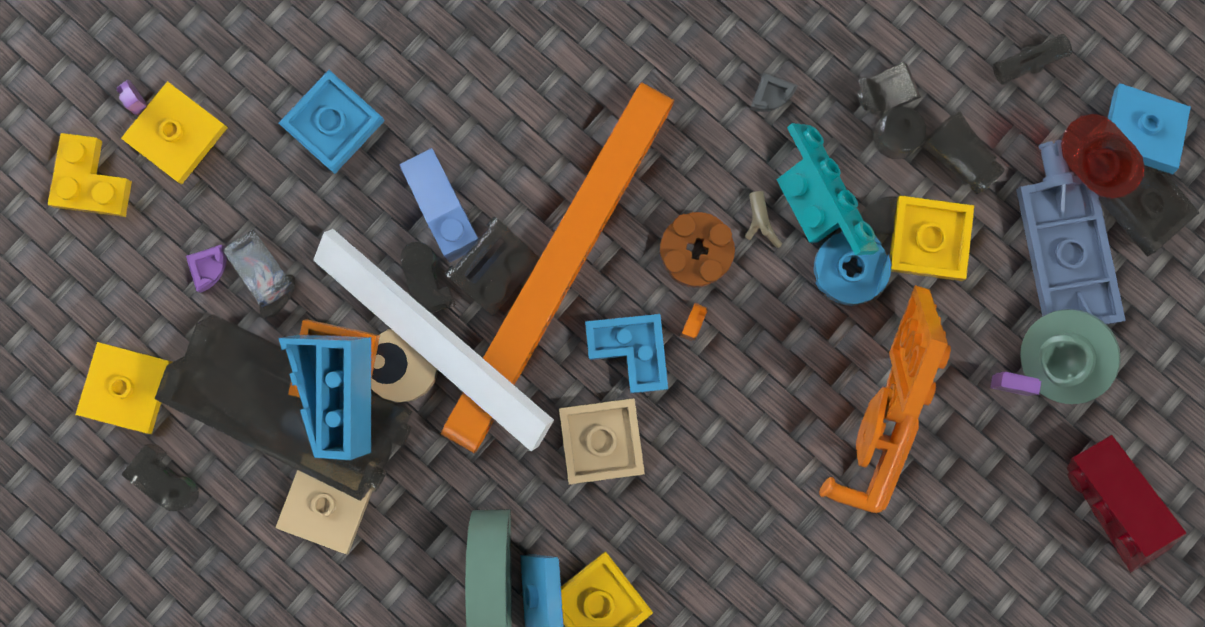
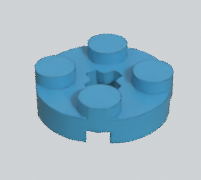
[814,231,891,306]

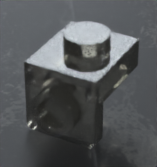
[857,62,921,116]

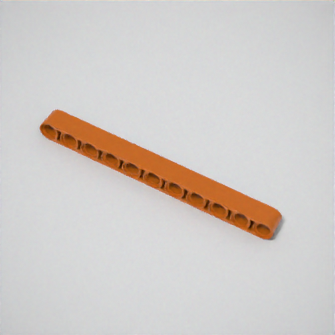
[441,82,675,453]

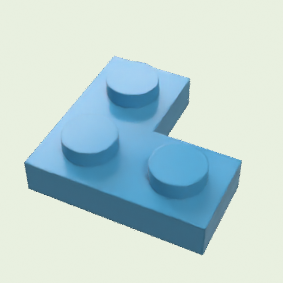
[585,314,668,394]

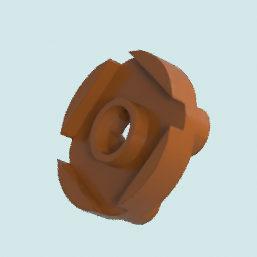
[660,212,735,288]

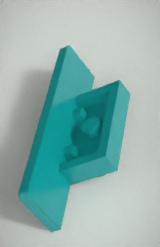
[776,123,879,255]

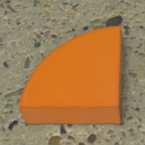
[680,303,708,341]

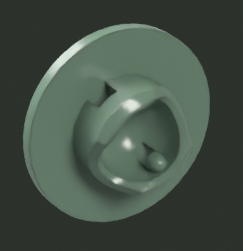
[1020,309,1121,404]

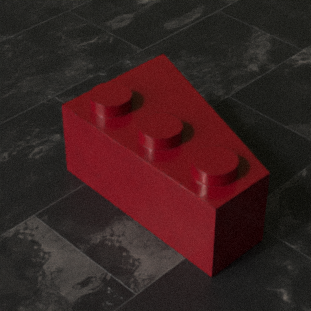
[1067,435,1187,573]

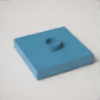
[279,70,385,174]
[1101,83,1191,174]
[520,554,563,627]

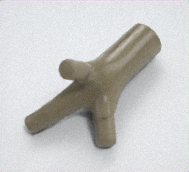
[745,191,782,248]

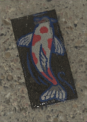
[222,229,295,309]

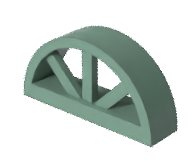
[465,509,512,627]

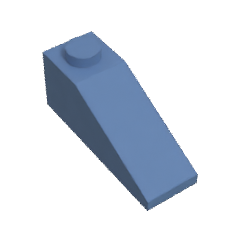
[399,148,482,263]

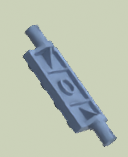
[1016,140,1126,325]

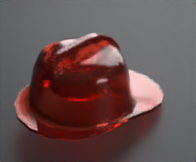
[1061,114,1145,199]

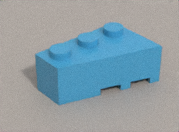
[278,335,371,460]

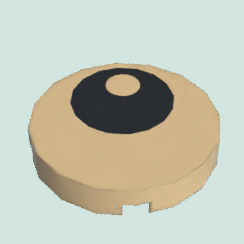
[371,329,438,402]

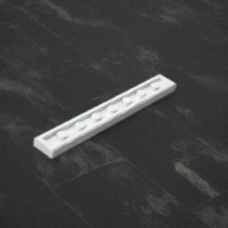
[313,229,554,451]

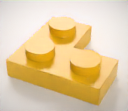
[48,133,132,217]

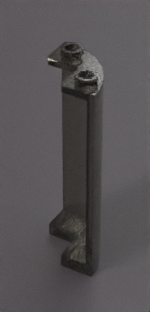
[155,314,413,501]

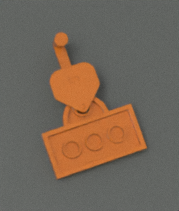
[819,285,951,513]

